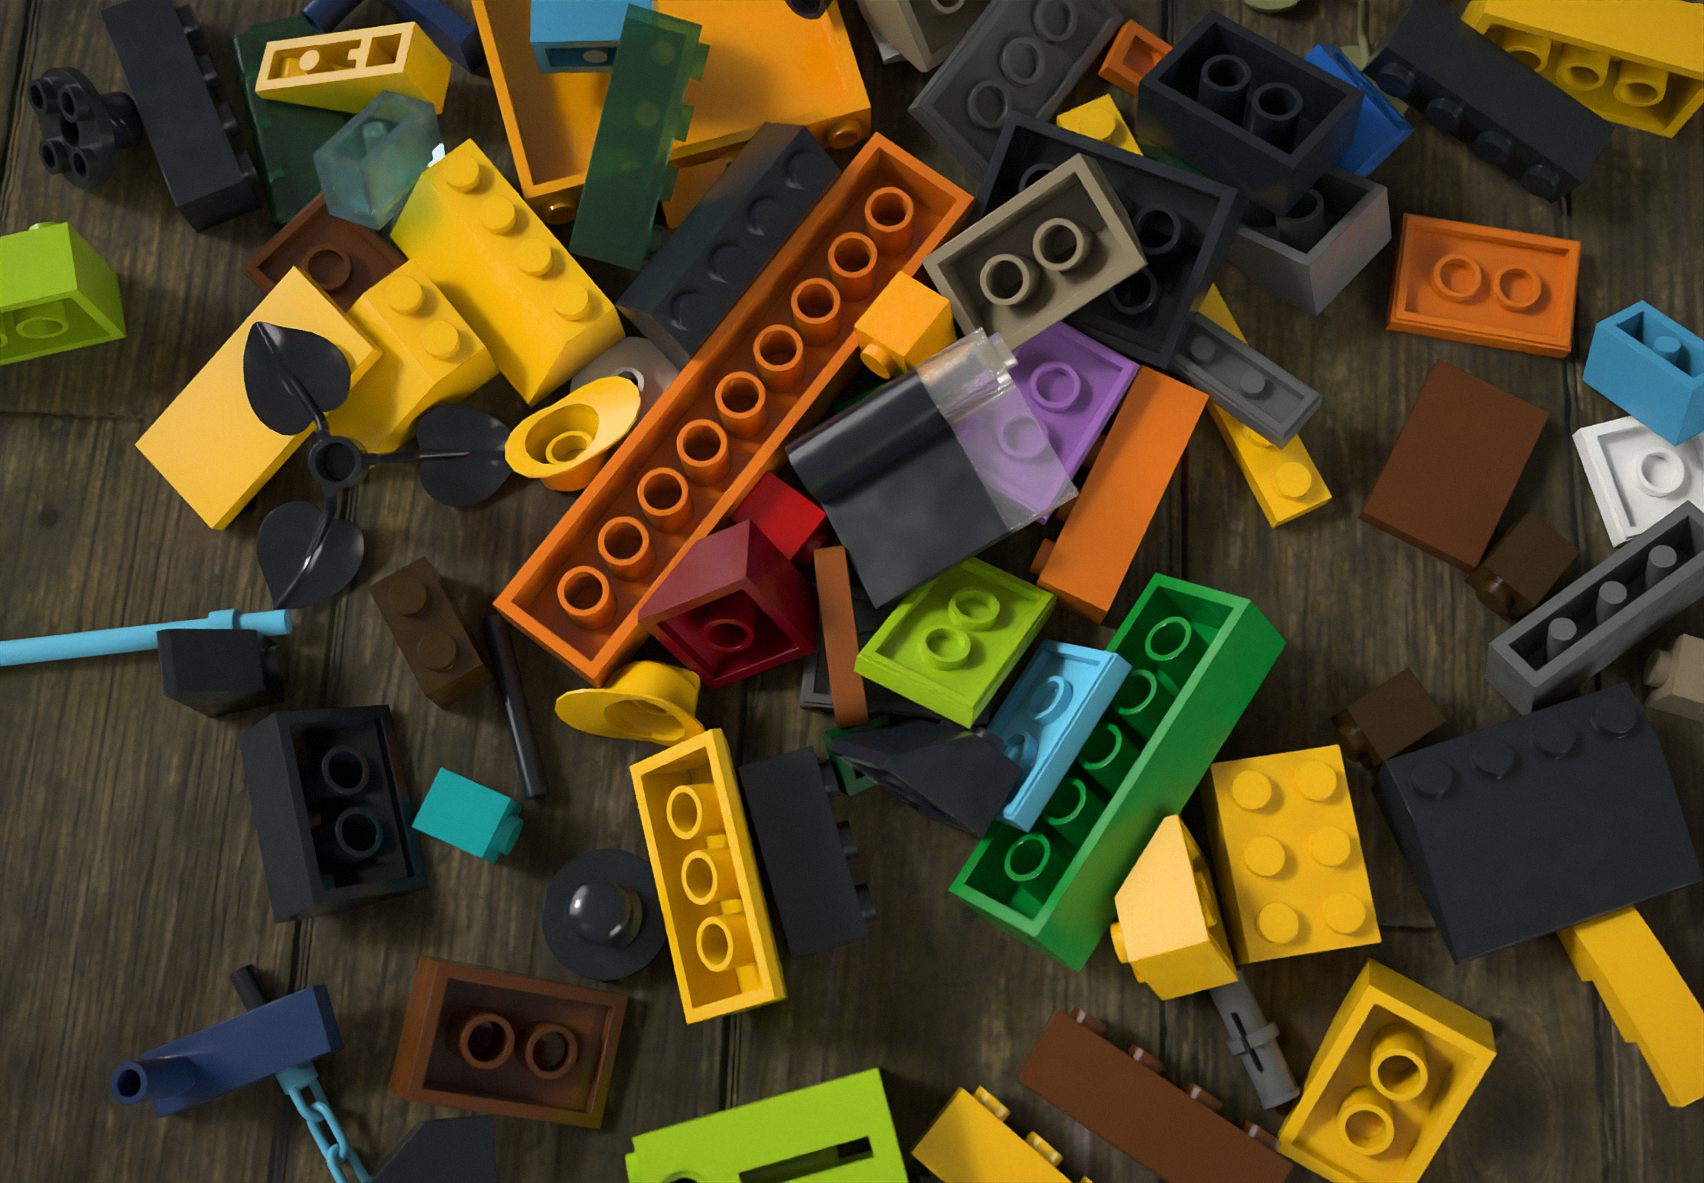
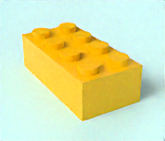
[1461,0,1704,138]

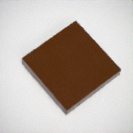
[240,187,407,313]

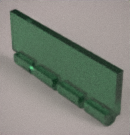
[230,15,370,229]

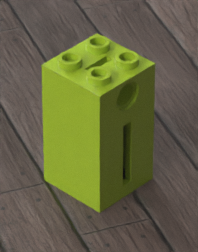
[625,1067,908,1183]

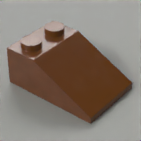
[389,954,629,1129]

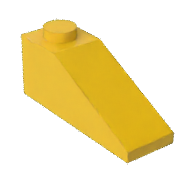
[255,22,453,120]

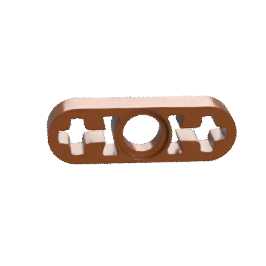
[813,545,870,729]

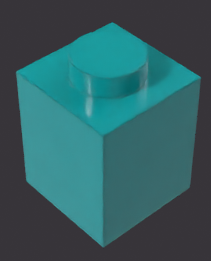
[412,767,524,865]

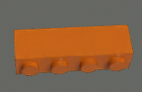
[1029,365,1210,626]

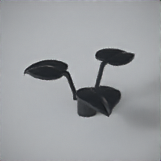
[243,321,514,610]

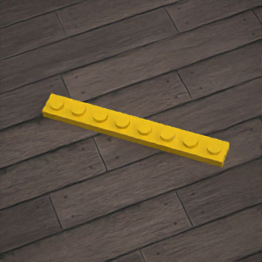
[1055,94,1332,529]

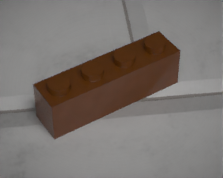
[1012,1007,1293,1183]

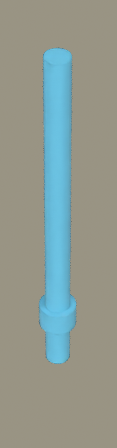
[0,609,292,666]

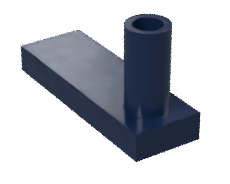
[300,0,487,74]
[110,984,344,1118]

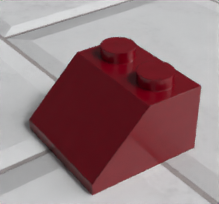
[637,519,819,691]

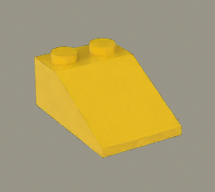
[314,258,500,470]
[1276,957,1497,1183]

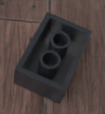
[1134,10,1365,218]

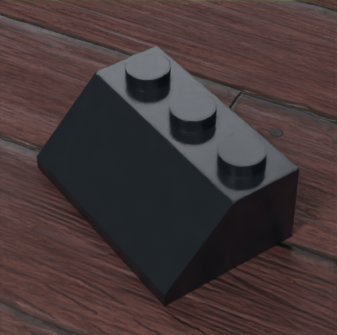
[238,704,429,924]

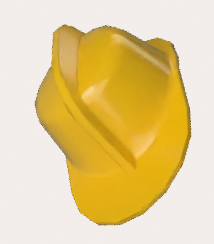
[505,376,642,492]
[555,660,706,747]

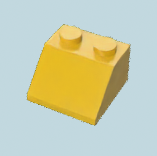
[1110,814,1239,1001]

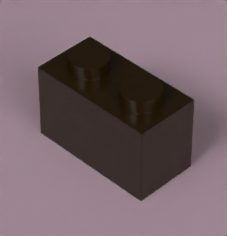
[368,556,496,710]

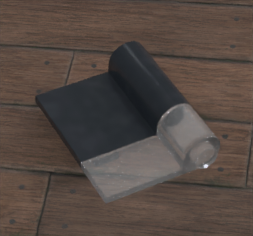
[785,326,1079,611]

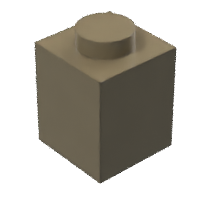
[1643,634,1704,723]

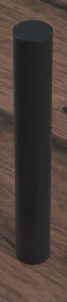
[481,614,550,801]

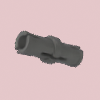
[1207,968,1303,1109]

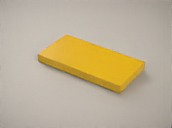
[135,266,384,530]

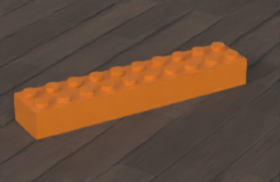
[493,132,975,689]

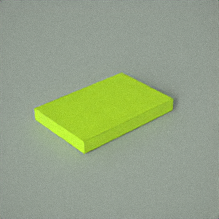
[854,557,1058,729]

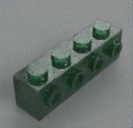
[568,3,710,272]

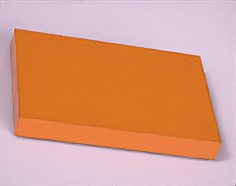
[1385,213,1581,359]

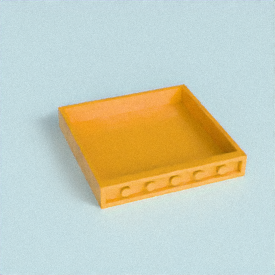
[471,0,871,224]

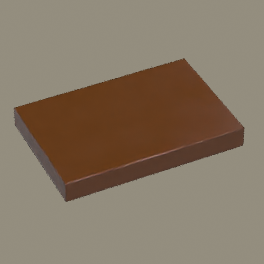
[1357,359,1550,574]

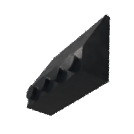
[965,109,1250,370]
[1371,682,1704,966]

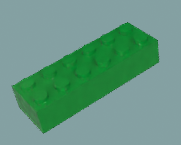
[948,573,1287,974]

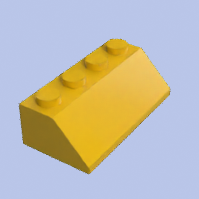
[390,138,626,408]
[629,728,789,1024]

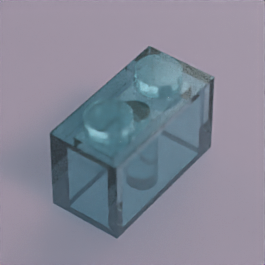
[312,89,445,230]

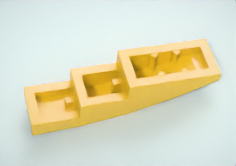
[1556,906,1704,1107]

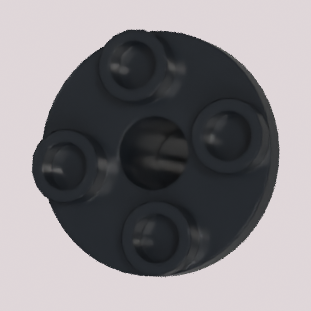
[27,66,144,189]
[541,849,668,981]

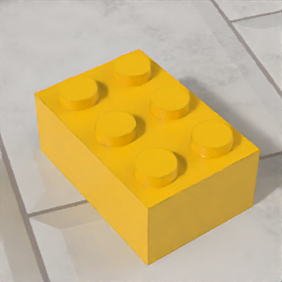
[1198,745,1382,965]

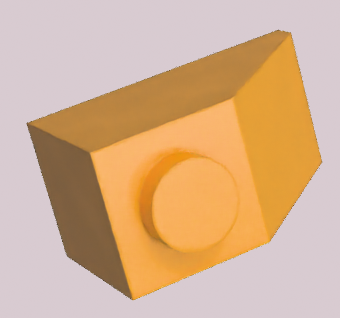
[854,271,961,381]

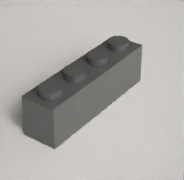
[1485,500,1704,716]

